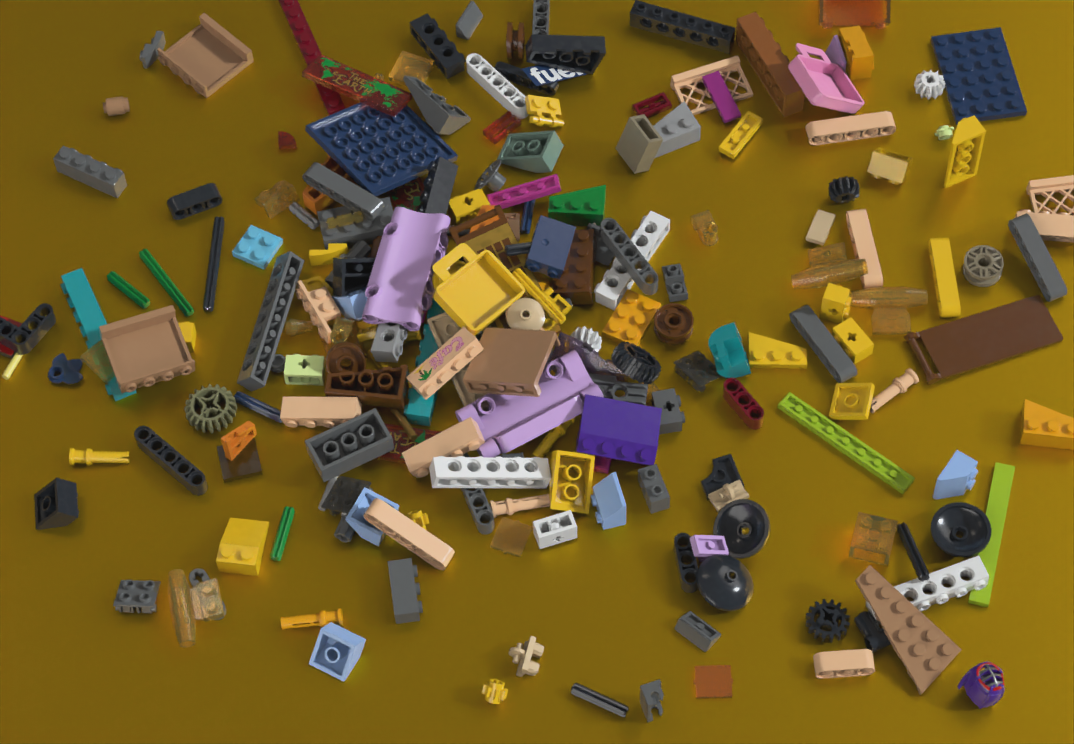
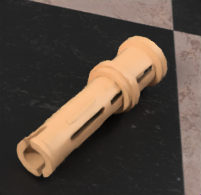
[870,368,919,413]
[489,494,550,518]

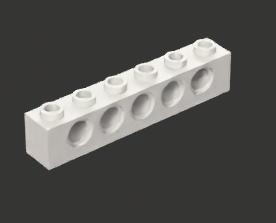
[594,211,670,311]
[429,456,551,489]
[866,556,989,625]

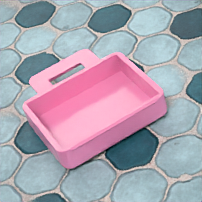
[788,43,864,114]

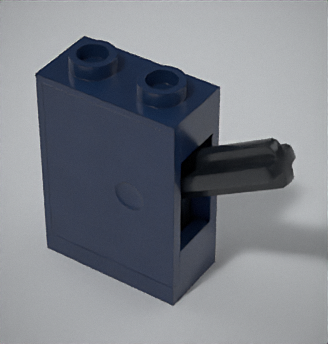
[505,215,576,279]

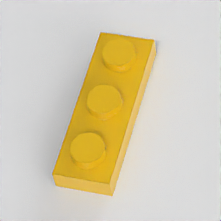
[718,111,763,159]

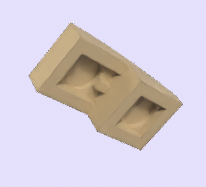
[806,209,836,245]

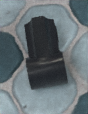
[854,611,891,653]

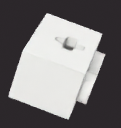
[533,510,577,549]

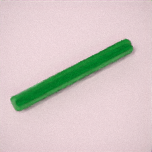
[139,249,194,317]

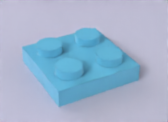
[232,225,283,270]

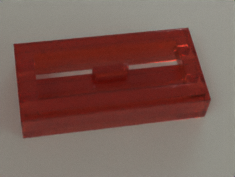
[483,111,521,144]

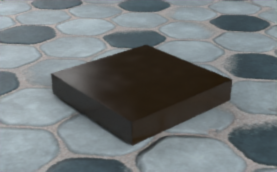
[217,438,262,483]

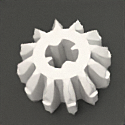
[914,69,945,100]
[569,326,602,358]

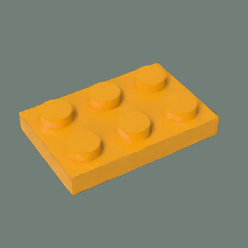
[602,289,661,346]

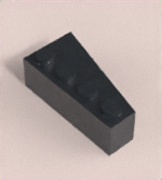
[525,34,606,75]

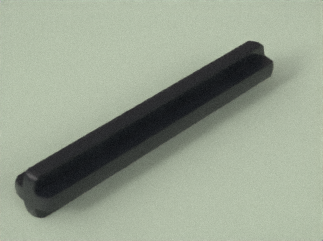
[896,522,930,582]

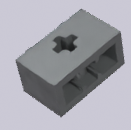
[651,388,685,435]
[638,464,670,514]

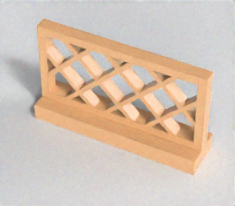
[670,55,753,115]
[1026,175,1074,216]

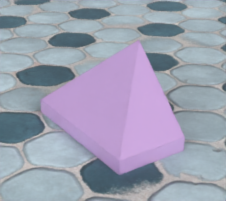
[825,35,846,72]

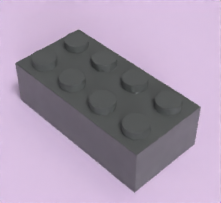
[317,197,393,250]
[305,408,394,482]

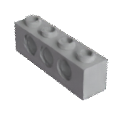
[371,322,407,363]

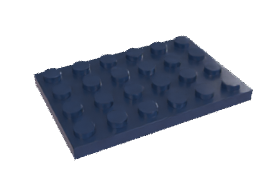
[931,27,1027,125]

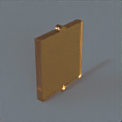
[693,665,734,699]

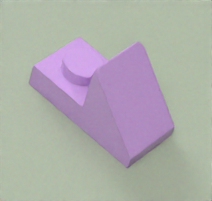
[689,535,729,562]

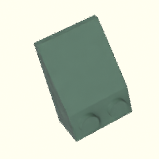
[497,131,564,173]

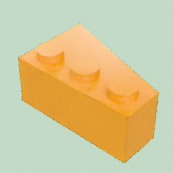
[838,25,874,81]
[1020,399,1074,450]

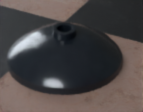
[713,499,770,559]
[930,502,992,558]
[696,554,754,611]

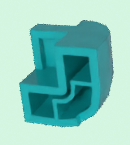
[708,322,751,378]

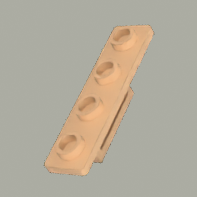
[295,280,341,344]

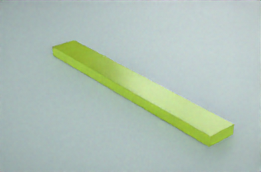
[777,392,915,494]
[968,462,1015,607]

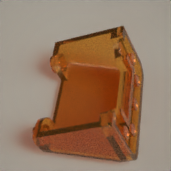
[818,0,891,29]

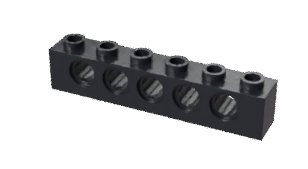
[630,0,736,54]

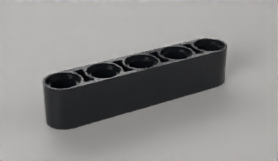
[134,426,208,496]

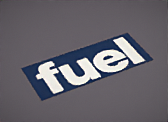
[522,65,587,86]

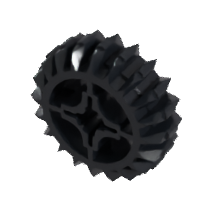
[611,342,661,384]

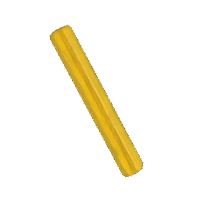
[512,268,566,325]

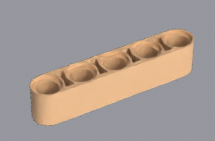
[805,111,896,145]
[846,209,883,289]
[364,498,455,570]

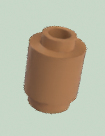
[103,96,130,116]

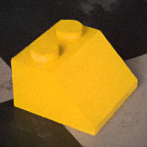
[867,147,914,185]

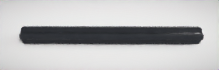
[203,216,225,312]

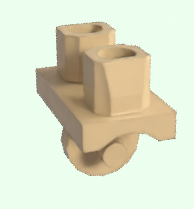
[708,480,749,512]
[509,636,544,677]

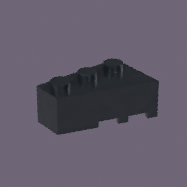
[333,257,376,297]

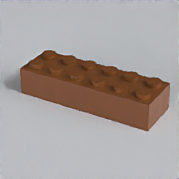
[735,12,805,117]

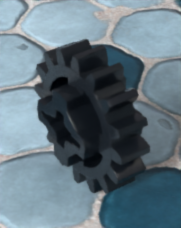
[805,599,850,643]

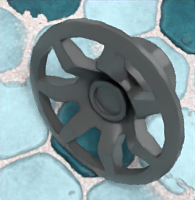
[474,159,506,192]

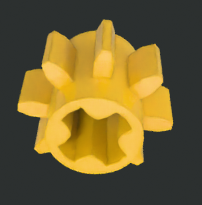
[407,509,430,530]
[481,679,508,704]

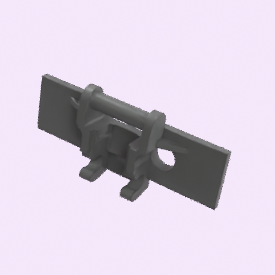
[581,373,648,414]

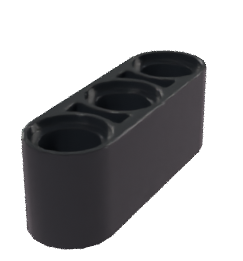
[167,183,223,220]
[674,533,698,593]

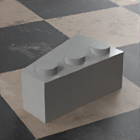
[653,101,701,158]

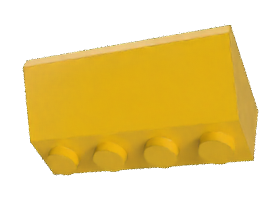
[943,115,986,189]

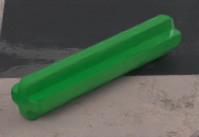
[107,271,150,309]
[270,506,295,561]

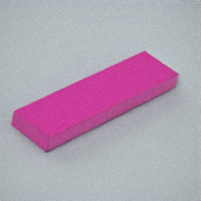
[487,174,561,209]

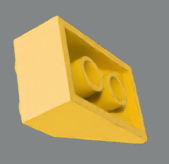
[549,450,595,514]
[216,517,269,576]

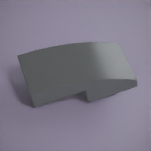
[140,31,166,69]
[662,264,688,302]

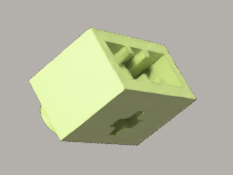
[284,354,326,386]

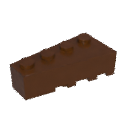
[324,364,410,409]

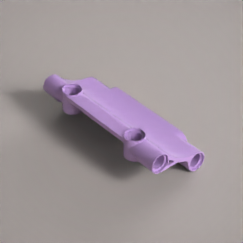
[362,207,451,331]
[455,350,604,458]

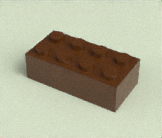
[552,229,597,305]

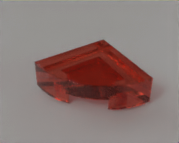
[278,131,297,150]

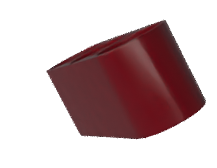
[723,378,764,430]

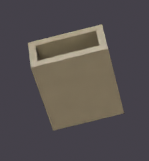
[616,114,663,174]

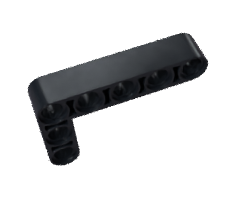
[0,303,56,355]

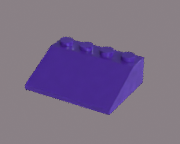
[575,394,662,466]

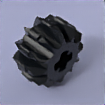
[828,176,860,204]

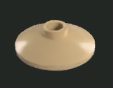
[507,298,545,330]

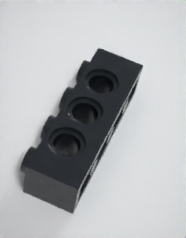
[409,13,466,79]

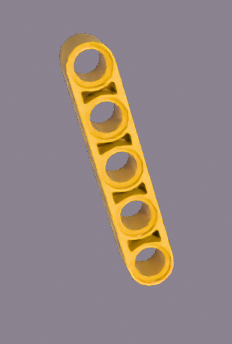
[928,237,961,318]

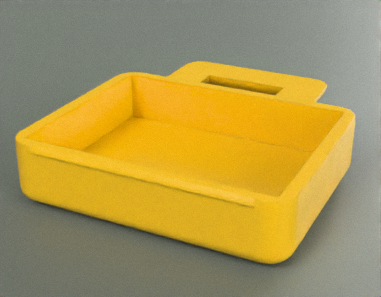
[432,243,525,336]

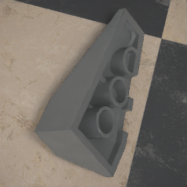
[403,75,471,135]

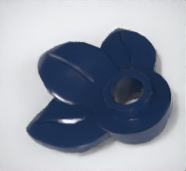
[48,353,83,384]

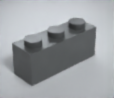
[388,558,423,624]

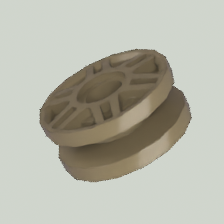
[963,245,1004,287]

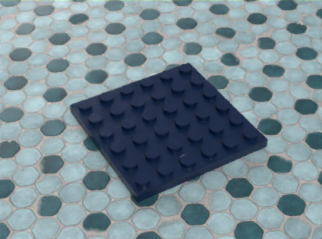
[305,94,458,196]

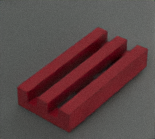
[632,92,672,118]

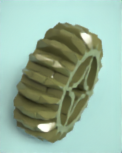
[184,383,237,434]

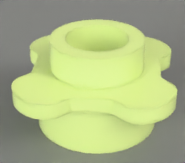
[935,125,954,140]

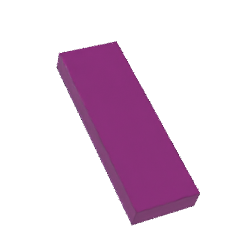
[702,70,741,124]

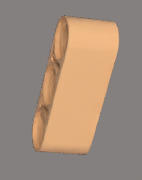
[813,649,875,678]

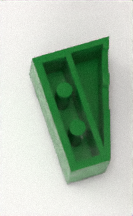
[548,185,606,227]

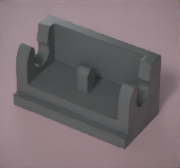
[640,679,664,722]

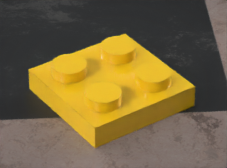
[829,383,875,420]

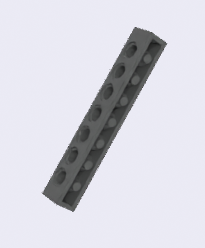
[237,251,304,392]

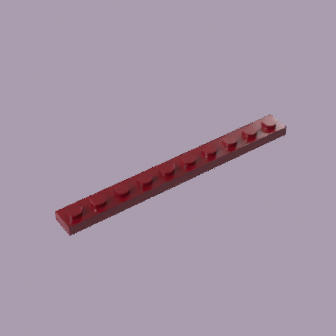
[278,0,346,116]

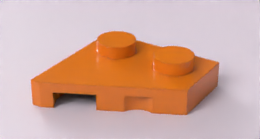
[221,421,257,461]

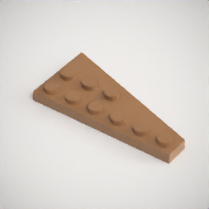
[855,565,962,695]

